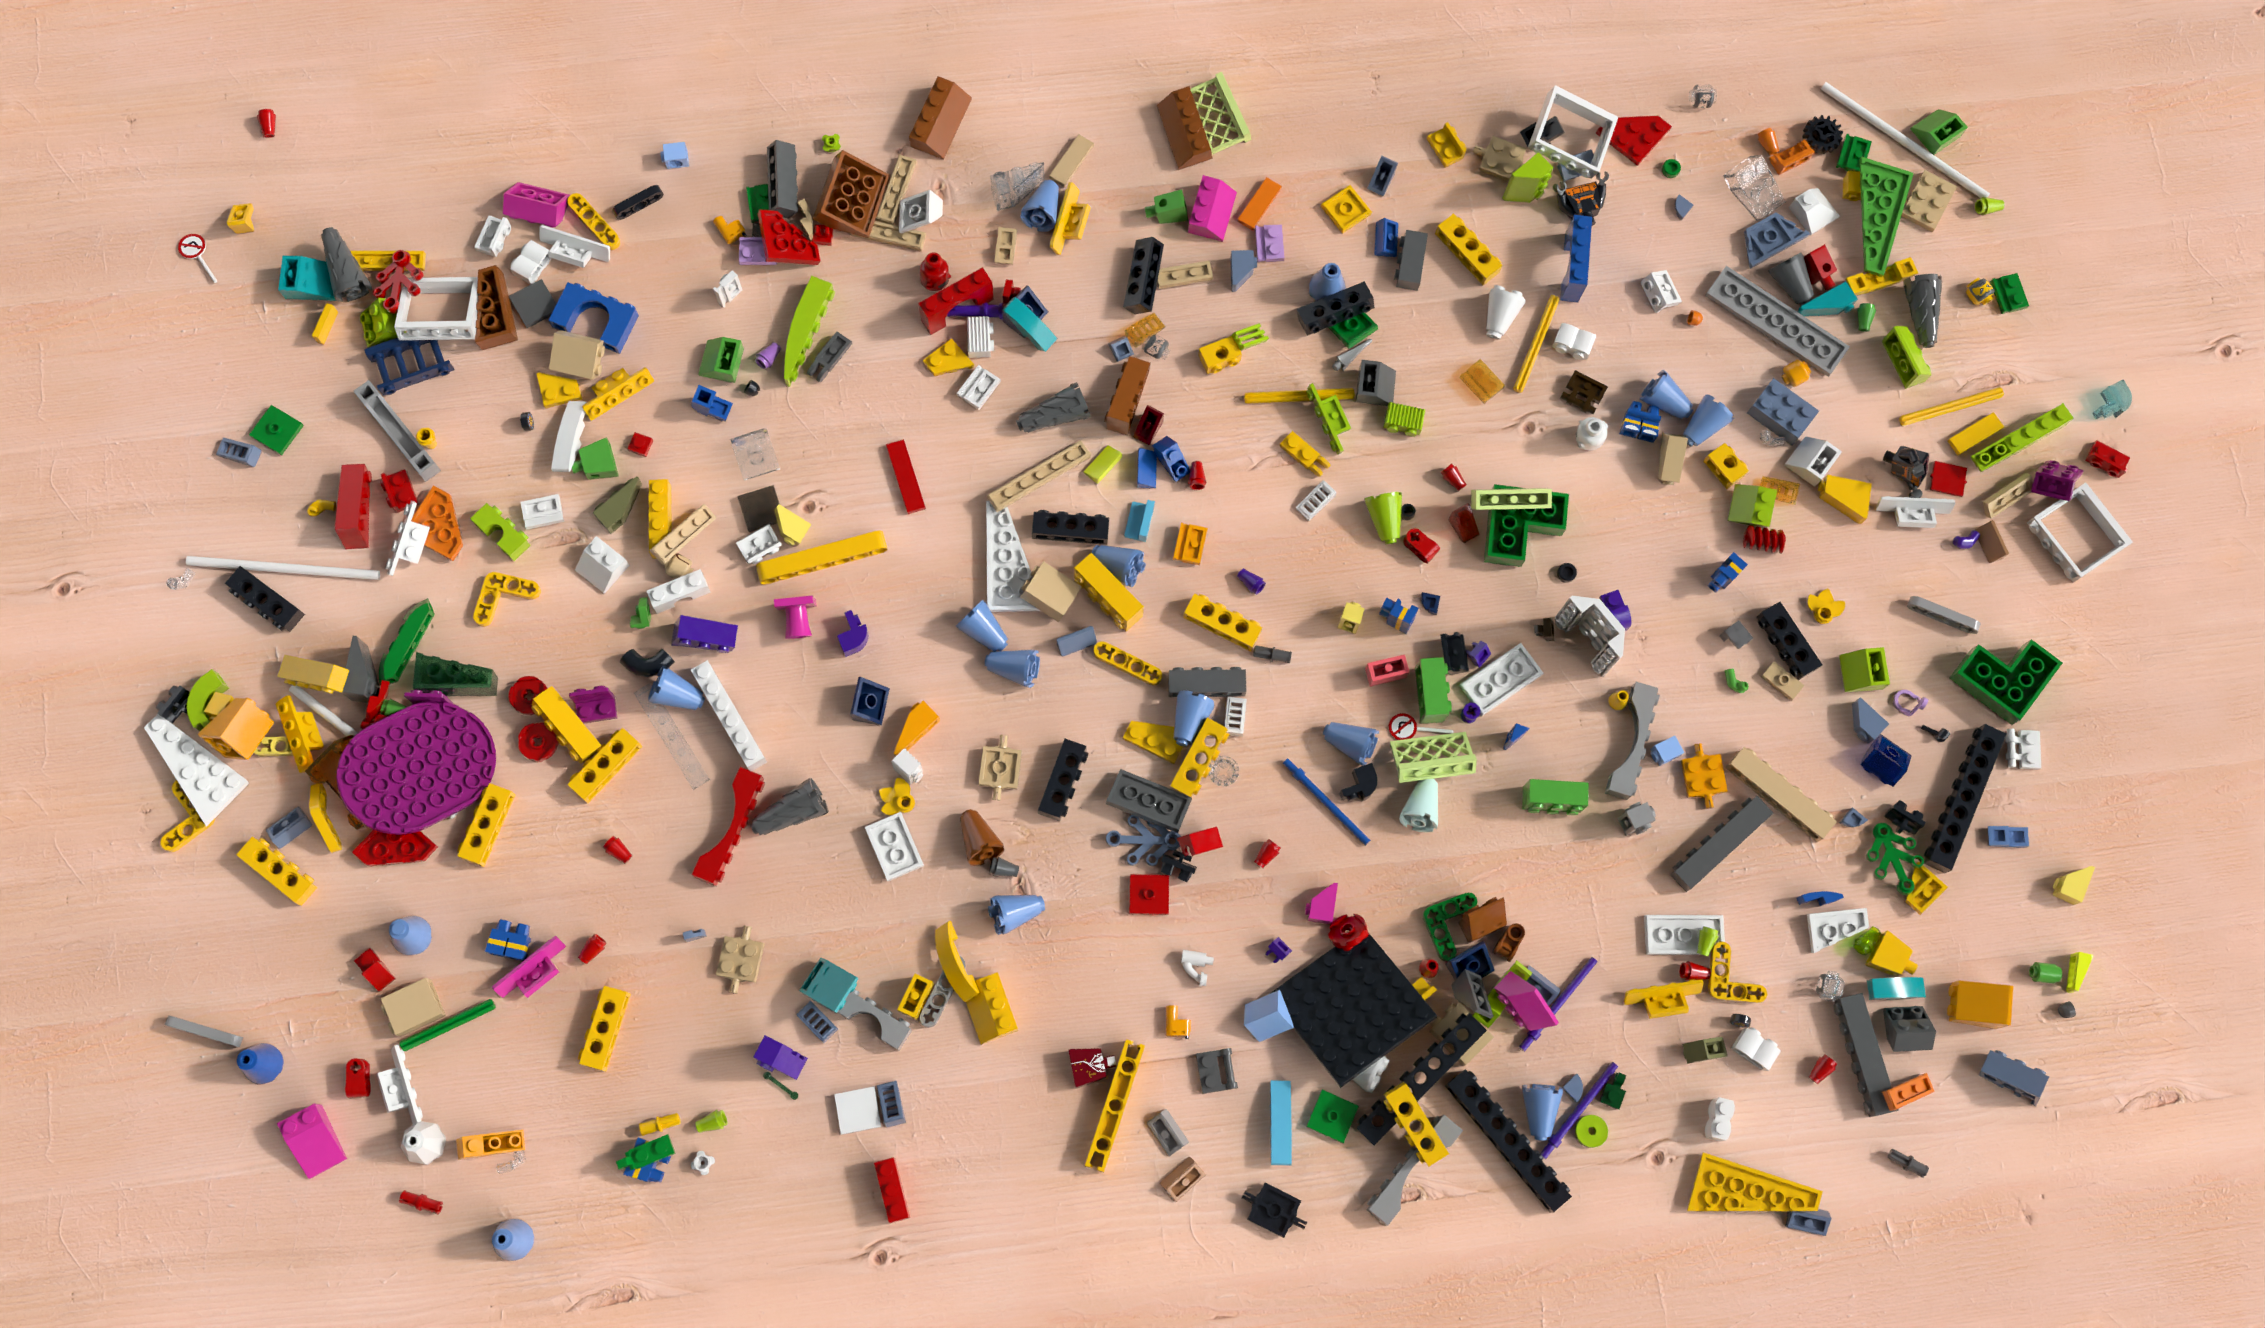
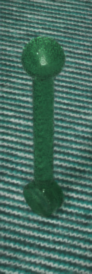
[763,1072,799,1100]

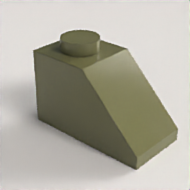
[1682,1037,1728,1064]

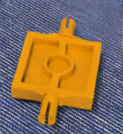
[1681,743,1728,809]

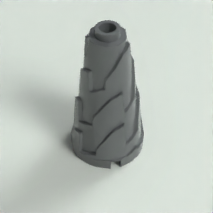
[321,227,372,302]
[1903,274,1942,348]
[1016,382,1091,433]
[750,778,829,835]

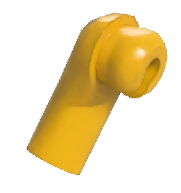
[307,499,337,517]

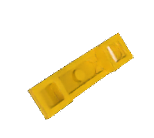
[1845,257,1918,295]
[935,921,980,1002]

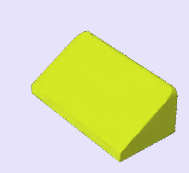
[1083,445,1122,484]

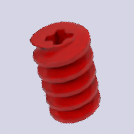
[1743,525,1786,554]

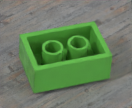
[1415,657,1452,724]
[1522,779,1589,816]

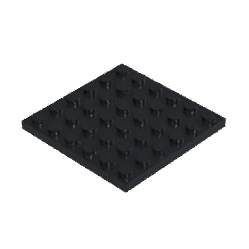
[1270,933,1437,1088]

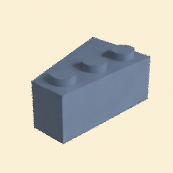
[1979,1050,2050,1106]

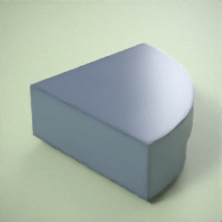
[1675,194,1693,220]
[1839,807,1868,827]
[683,929,707,943]
[1562,1074,1583,1102]

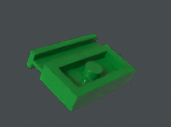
[1836,134,1872,172]
[746,184,769,223]
[1990,273,2029,314]

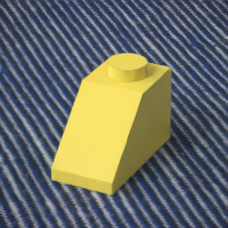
[774,504,811,546]
[1338,602,1365,634]
[2053,866,2095,905]

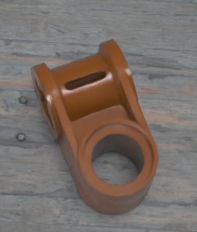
[1492,923,1525,963]

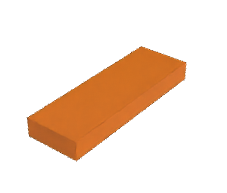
[1237,177,1282,231]
[1882,1073,1935,1111]

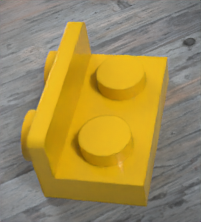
[1427,122,1466,168]

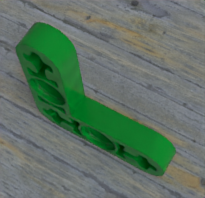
[1423,892,1478,962]

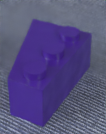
[671,615,738,653]
[753,1035,808,1080]

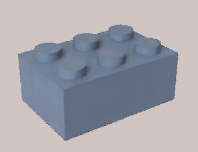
[1747,378,1819,446]

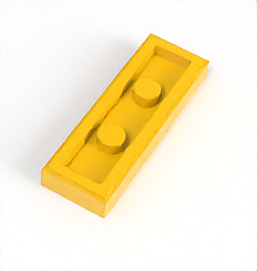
[1947,412,2004,456]

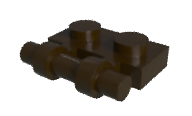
[1560,370,1608,414]

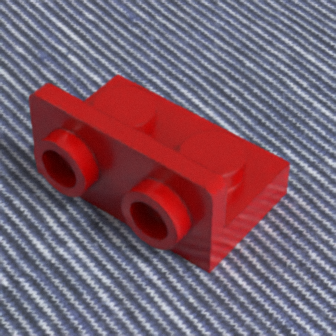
[2085,440,2130,478]
[380,469,419,513]

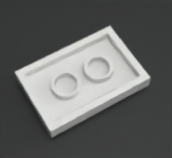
[865,812,924,881]

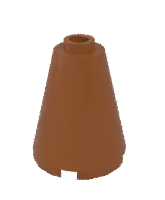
[960,809,1005,866]

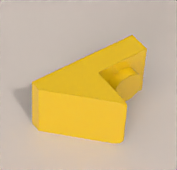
[226,203,254,234]

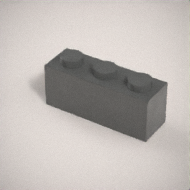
[1394,230,1428,291]

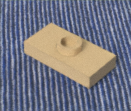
[1761,661,1805,701]

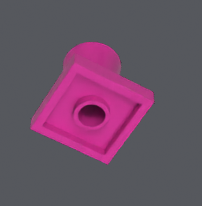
[774,595,817,639]

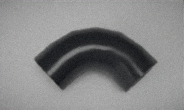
[620,648,675,677]

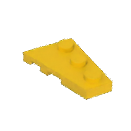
[1123,721,1183,764]

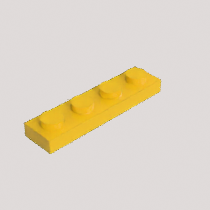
[351,251,426,271]

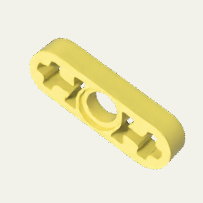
[253,737,293,756]

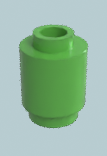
[2029,962,2062,984]

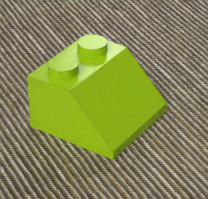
[1727,484,1777,528]

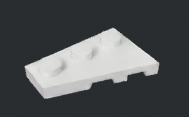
[1807,908,1869,953]

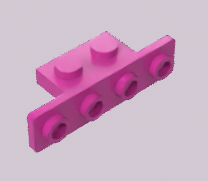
[492,936,566,998]

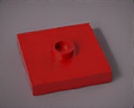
[1129,874,1169,915]

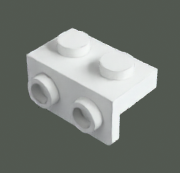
[474,216,511,257]
[735,524,782,565]

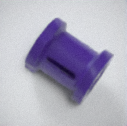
[1460,702,1481,724]

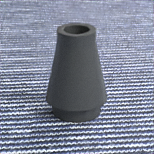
[989,857,1019,877]

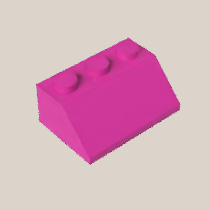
[1188,175,1237,242]
[503,182,570,228]
[1494,971,1559,1031]

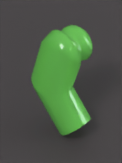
[1725,669,1749,693]

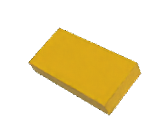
[312,303,338,345]

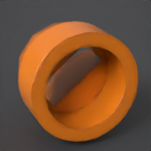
[1687,310,1703,326]

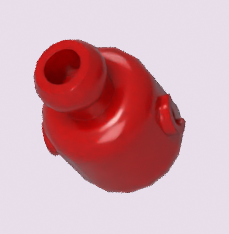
[919,252,951,292]

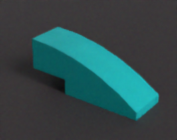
[1002,297,1058,352]
[1867,977,1926,1000]

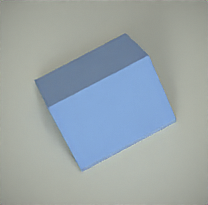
[1244,990,1294,1042]

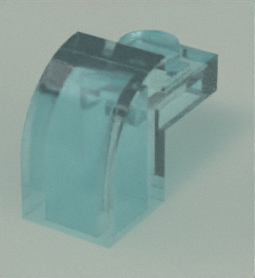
[2092,379,2132,419]

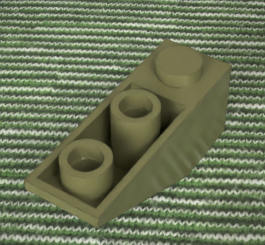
[593,476,642,534]

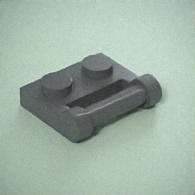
[1196,1048,1238,1094]

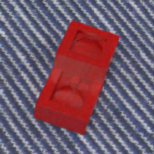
[365,680,390,722]

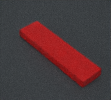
[886,439,926,514]

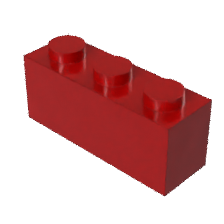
[874,1157,910,1224]

